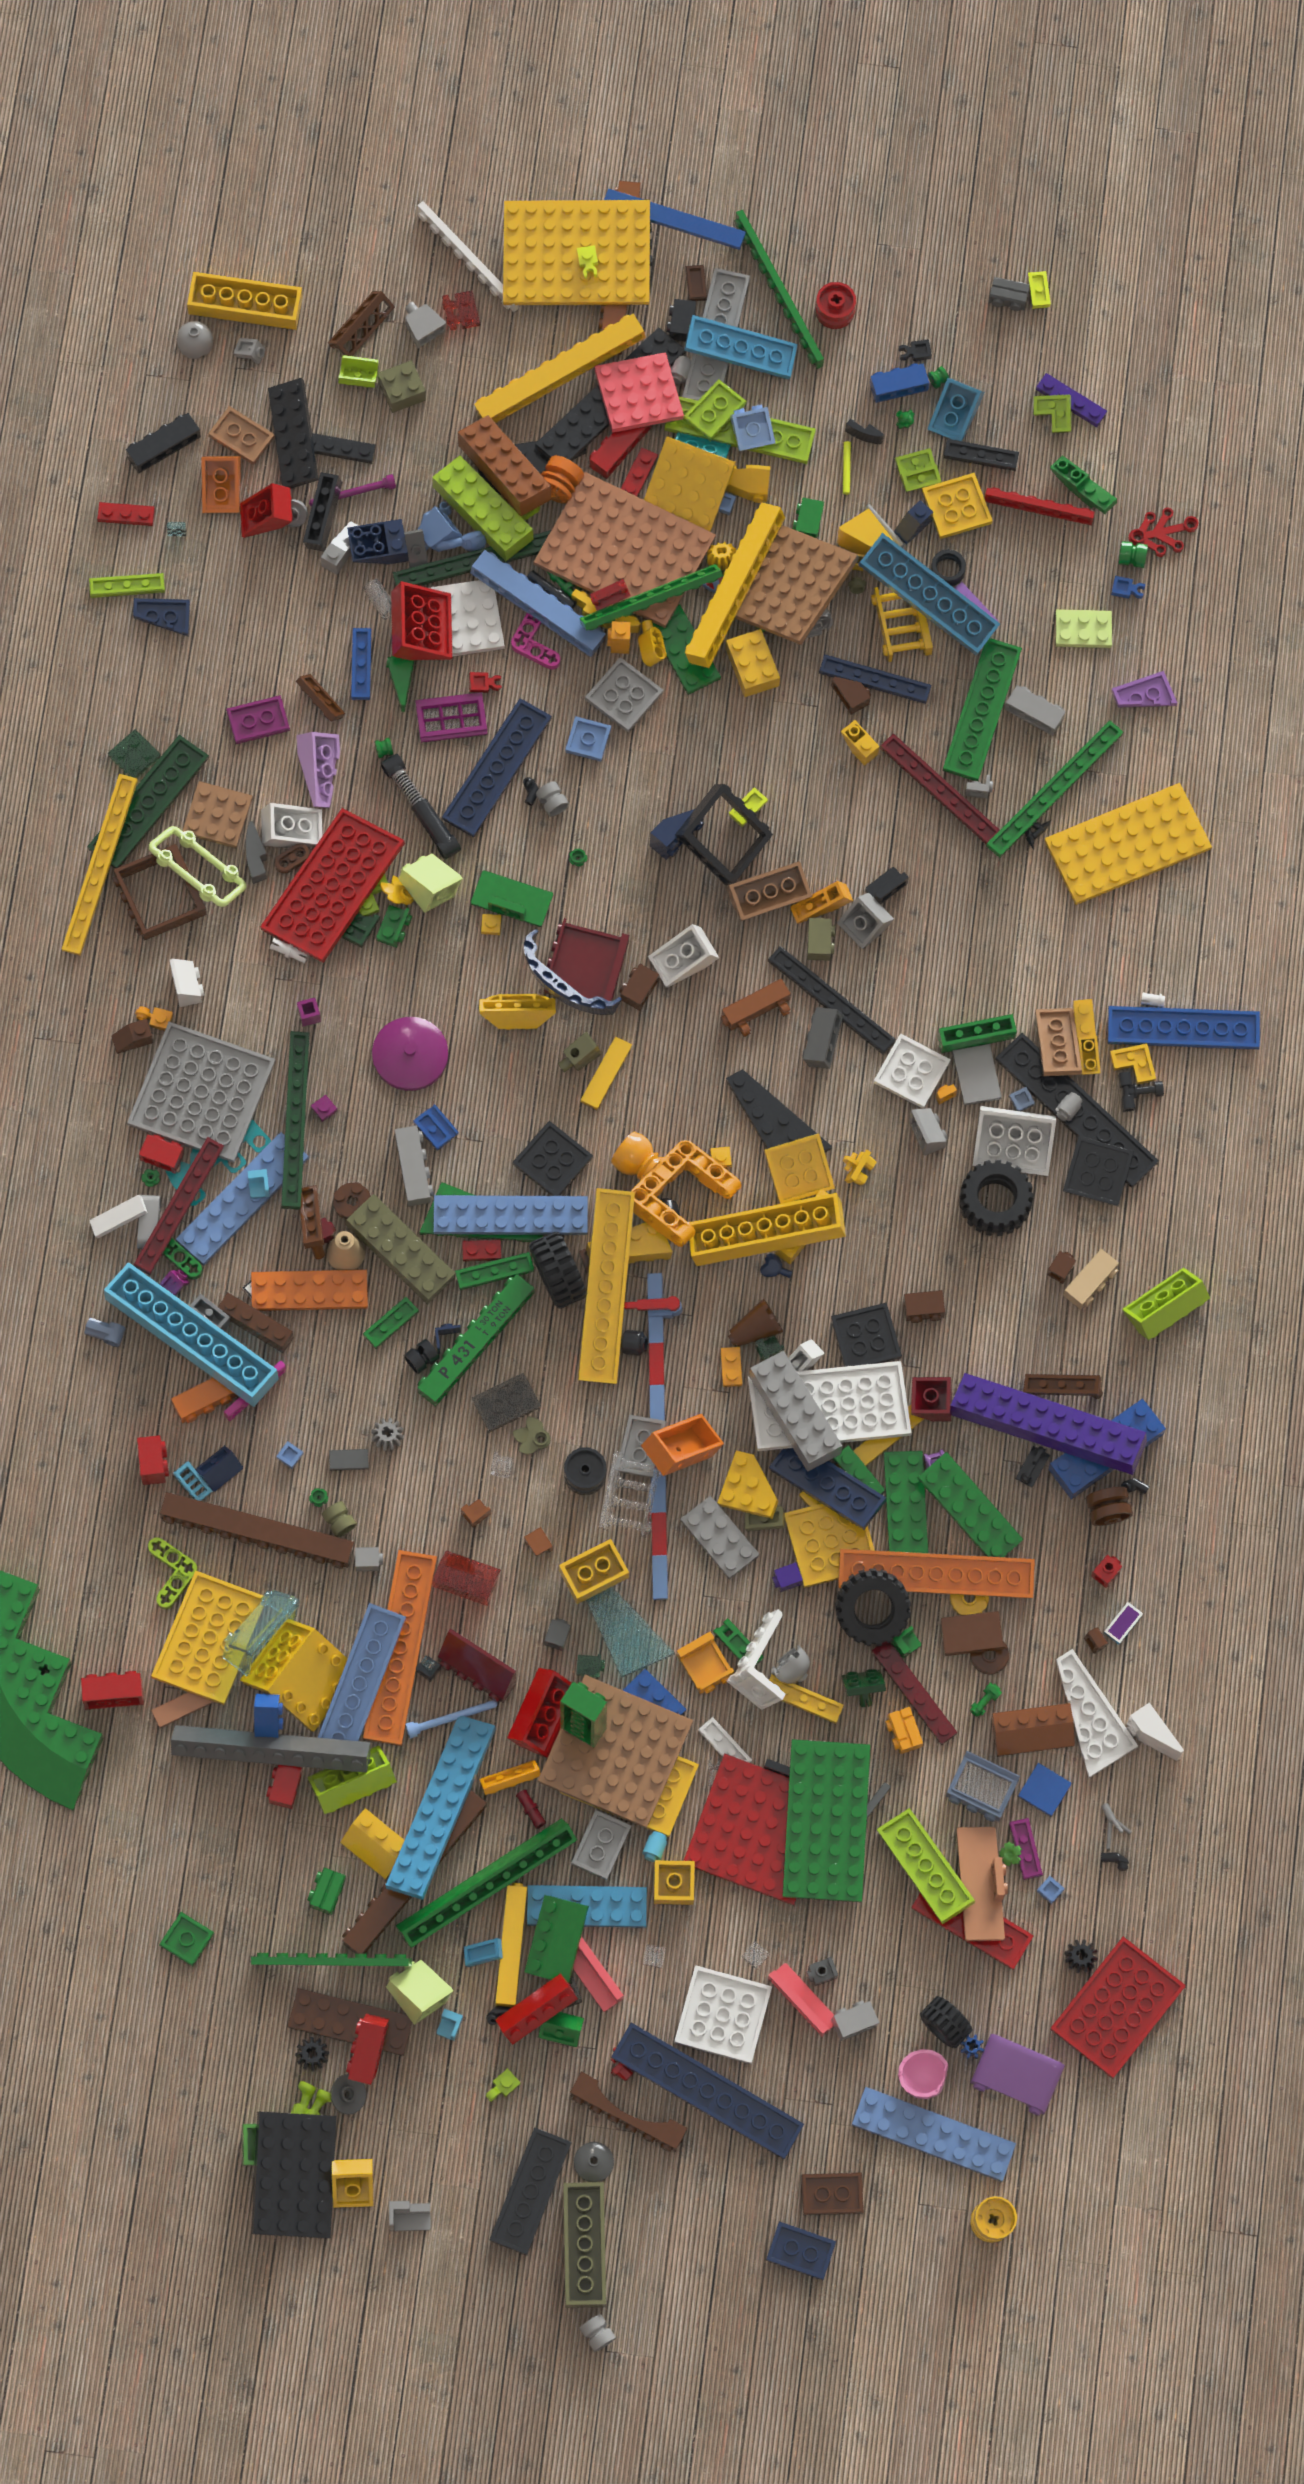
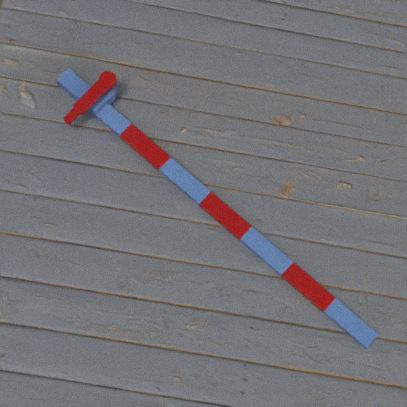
[624,1273,683,1600]

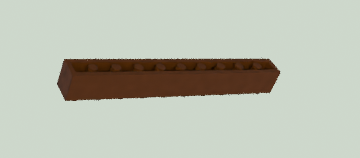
[159,1492,354,1569]
[342,1790,487,1954]

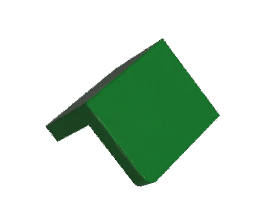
[892,1626,922,1659]

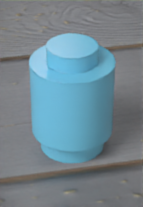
[642,1831,667,1862]

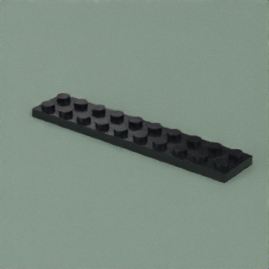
[535,327,686,461]
[995,1033,1159,1188]

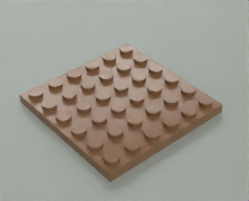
[712,525,859,645]
[538,1675,693,1829]

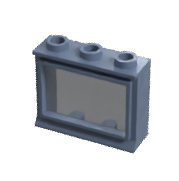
[946,1751,1020,1822]

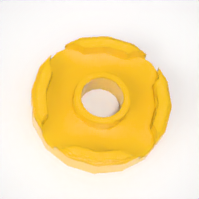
[950,1594,989,1615]

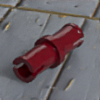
[516,1789,546,1829]

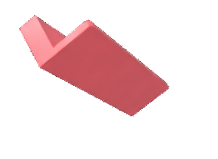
[573,1936,624,2012]
[768,1963,834,2037]

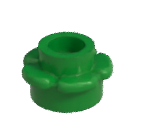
[569,849,587,867]
[141,1169,160,1187]
[309,1488,328,1507]

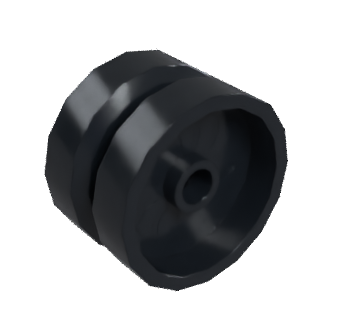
[564,1447,606,1495]

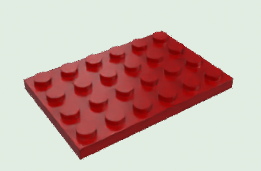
[1050,1936,1186,2079]

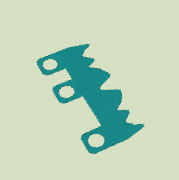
[166,1120,271,1206]

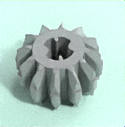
[371,1418,404,1451]

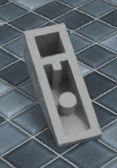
[321,521,358,575]

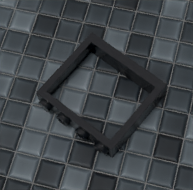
[675,784,773,885]

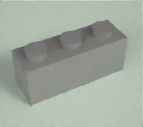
[1005,685,1066,736]

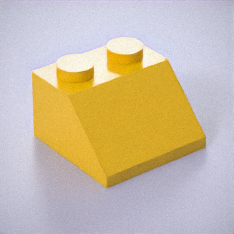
[332,2159,374,2208]

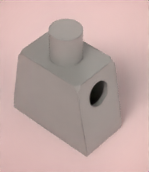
[405,302,447,349]

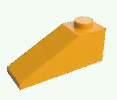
[790,881,853,924]

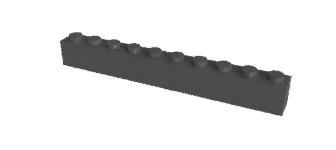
[171,1725,370,1773]

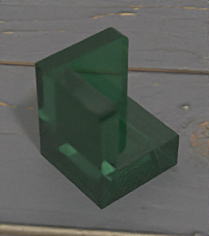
[755,1336,785,1361]

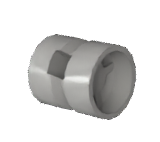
[536,781,570,817]
[579,2314,616,2353]

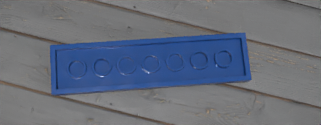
[1108,1006,1260,1050]

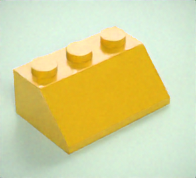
[340,1808,405,1880]

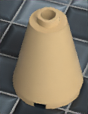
[327,1231,365,1270]

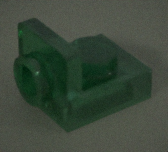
[576,1654,605,1677]

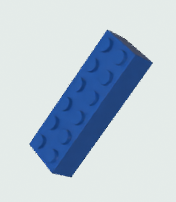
[1048,1398,1166,1500]

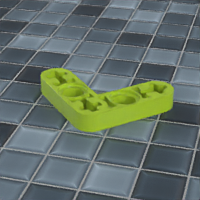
[148,1537,198,1610]

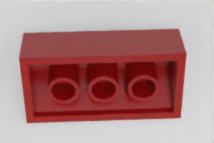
[507,1668,572,1758]

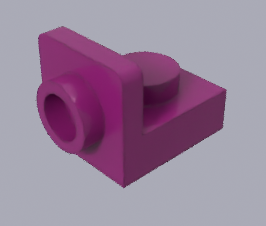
[159,1270,190,1296]

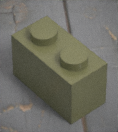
[807,918,835,961]

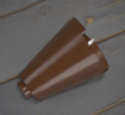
[728,1299,784,1347]

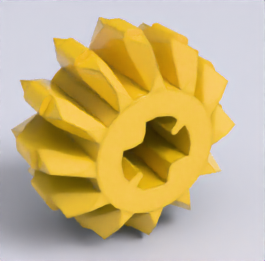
[707,541,737,571]

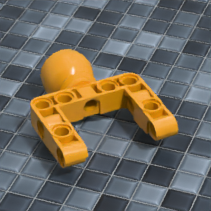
[611,1132,742,1247]

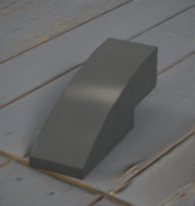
[246,821,267,884]

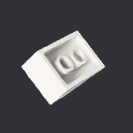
[261,803,322,847]
[648,924,719,988]
[1126,1703,1184,1761]

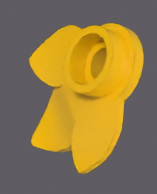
[380,875,414,905]

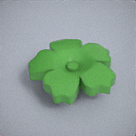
[999,1842,1022,1866]

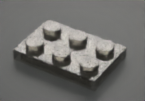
[472,1372,541,1433]

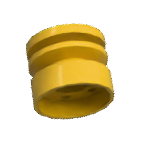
[970,2196,1017,2243]

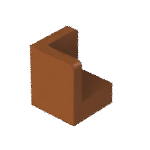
[461,1499,491,1528]
[524,1527,553,1556]

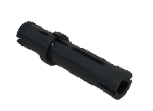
[527,570,577,609]

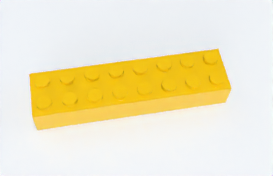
[689,1193,846,1266]

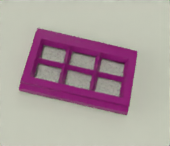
[415,692,488,743]

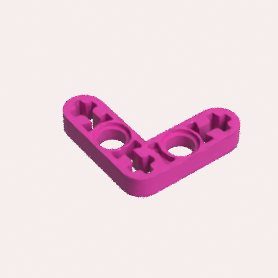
[511,613,560,670]

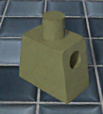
[558,1032,602,1073]

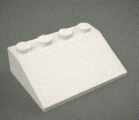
[973,1106,1056,1176]

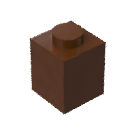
[1047,1251,1076,1284]

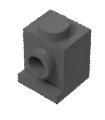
[806,1957,838,1986]

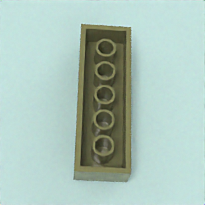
[346,1194,455,1305]
[563,2182,606,2308]

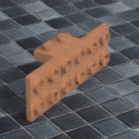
[956,1827,1008,1941]

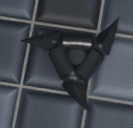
[1025,820,1051,850]

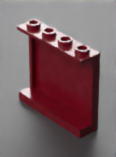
[541,918,630,1001]

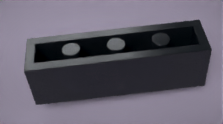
[126,413,201,474]
[303,472,343,552]

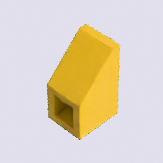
[841,720,880,766]

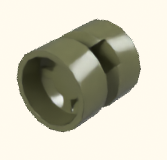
[322,1501,357,1537]

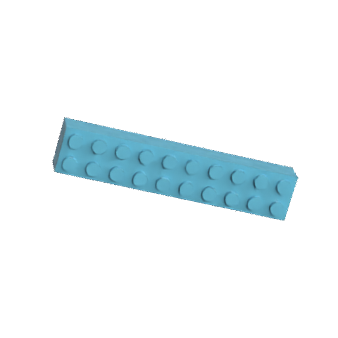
[104,1262,279,1407]

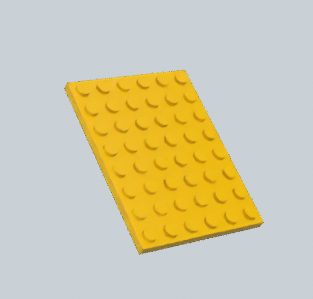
[503,200,650,305]

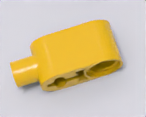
[638,620,666,667]

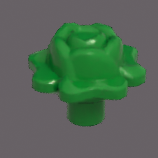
[896,410,915,429]

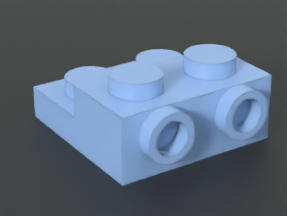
[730,405,775,451]

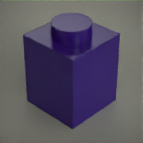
[771,1562,803,1593]

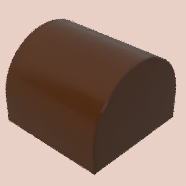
[1084,1627,1109,1654]

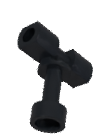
[1118,1072,1164,1112]

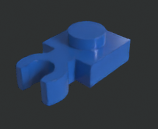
[1111,576,1145,599]

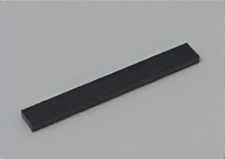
[768,946,896,1055]

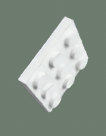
[873,1033,951,1109]

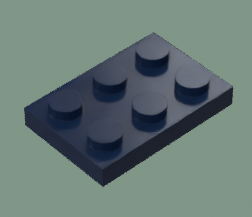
[766,2221,836,2280]

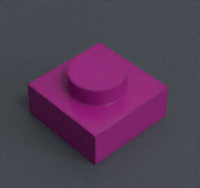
[311,1095,337,1122]

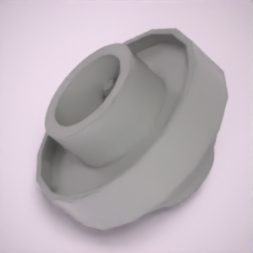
[288,499,308,527]

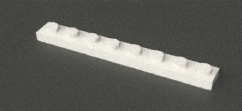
[417,201,519,312]

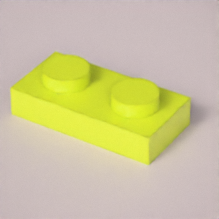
[1028,271,1051,309]
[729,787,768,827]

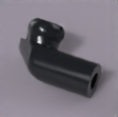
[1101,1852,1129,1871]

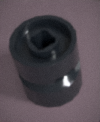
[403,1339,440,1374]

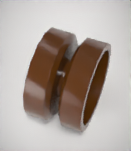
[1085,1486,1133,1526]

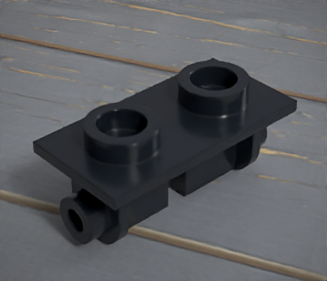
[1015,1446,1050,1488]

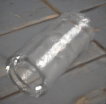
[363,579,392,619]

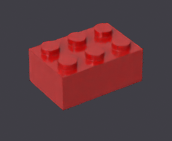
[81,1671,144,1710]
[346,2013,390,2085]

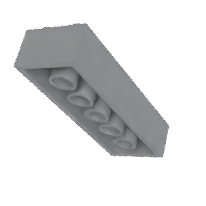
[749,1350,843,1471]

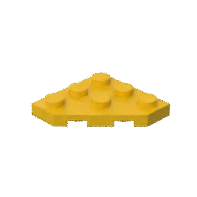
[717,1450,779,1519]

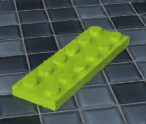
[877,1808,975,1924]

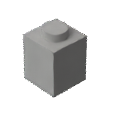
[355,1547,383,1571]

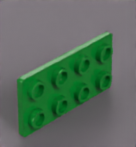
[471,870,553,927]

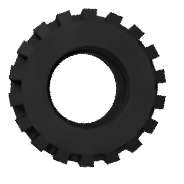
[920,1996,973,2048]

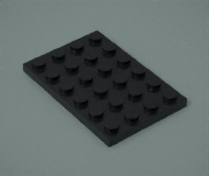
[251,2111,336,2238]

